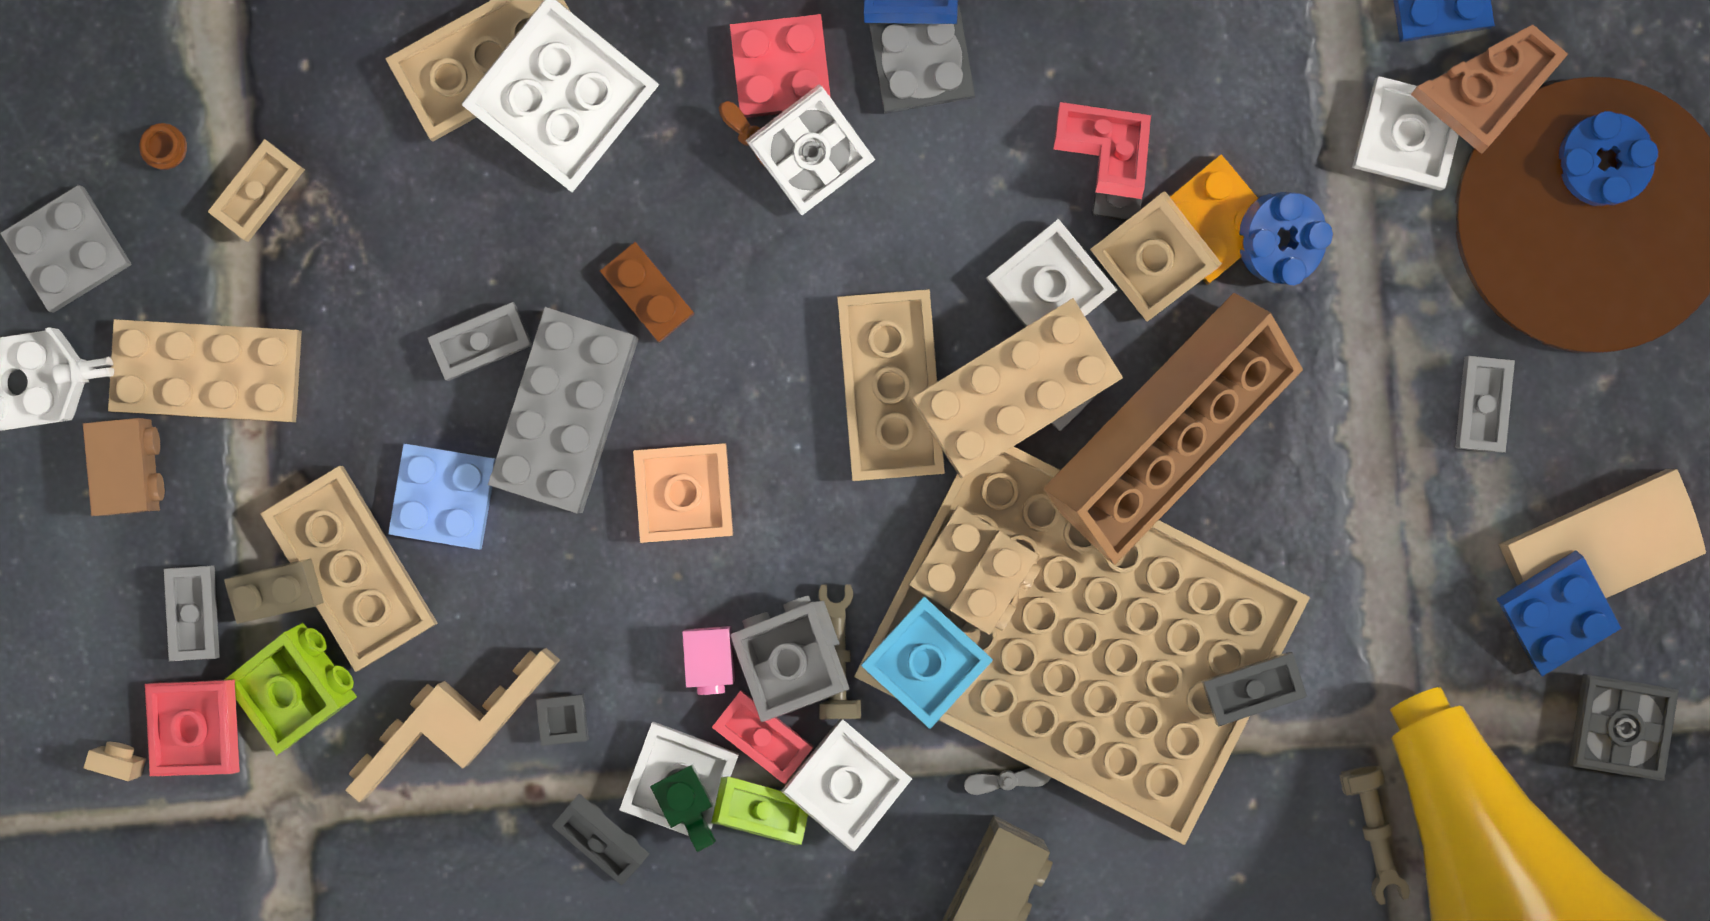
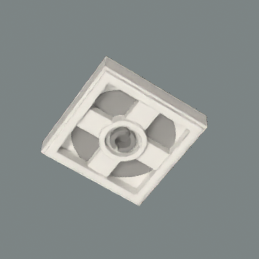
[746,84,875,215]

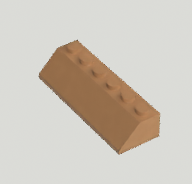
[1043,293,1303,565]

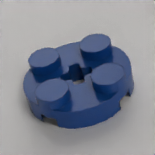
[1559,111,1658,206]
[1239,192,1333,285]

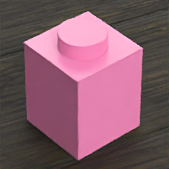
[682,626,735,695]

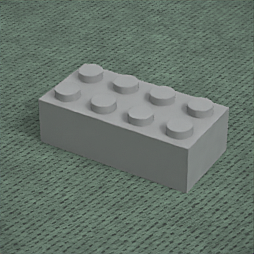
[488,307,639,513]

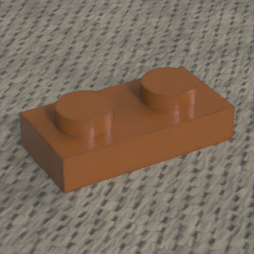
[600,242,695,343]

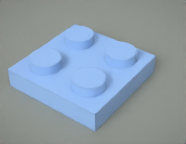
[388,444,496,550]

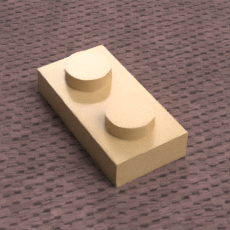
[208,139,305,242]

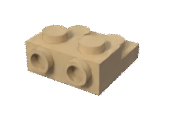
[909,506,1041,635]

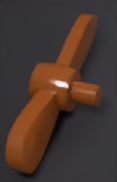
[719,101,766,168]

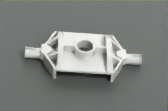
[0,328,114,431]

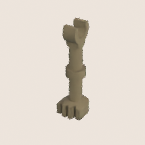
[819,584,861,719]
[1339,766,1410,905]

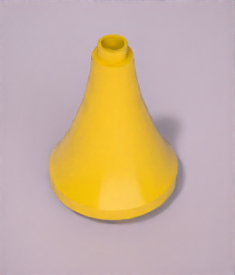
[1390,687,1666,921]

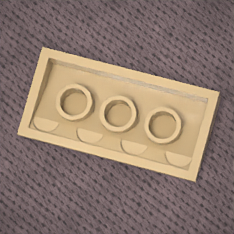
[1499,469,1706,598]

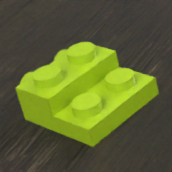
[224,623,357,756]

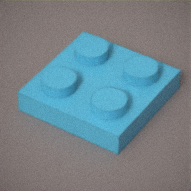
[861,596,993,729]

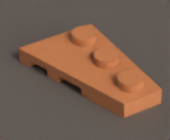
[1411,25,1568,154]

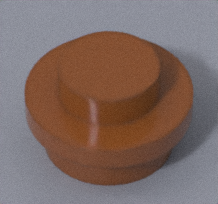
[139,123,187,170]

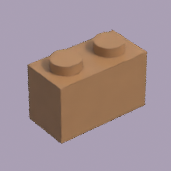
[83,418,165,516]

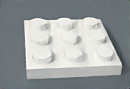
[462,0,659,192]

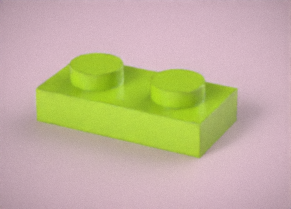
[711,776,808,845]

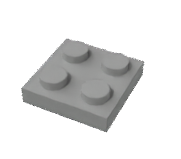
[0,185,132,313]

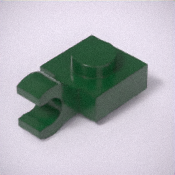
[650,764,716,852]

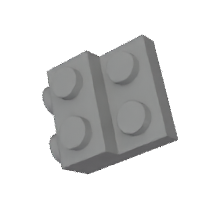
[730,596,850,722]

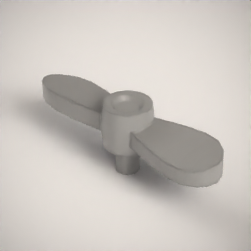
[964,767,1051,795]

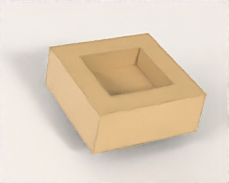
[84,742,146,781]

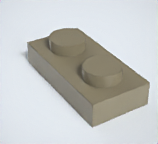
[224,558,324,624]

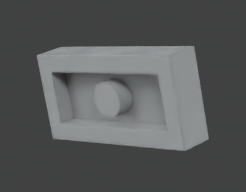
[428,302,533,381]
[1455,356,1515,453]
[164,566,220,661]

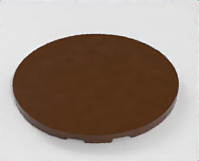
[1455,77,1710,353]

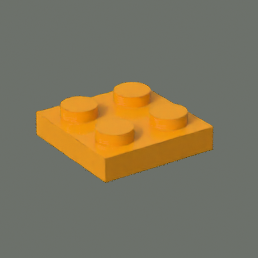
[1170,154,1258,285]

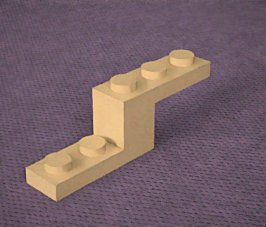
[346,648,560,802]

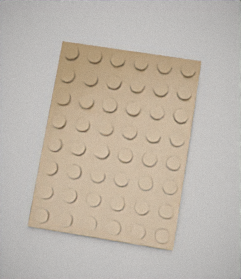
[854,446,1310,845]

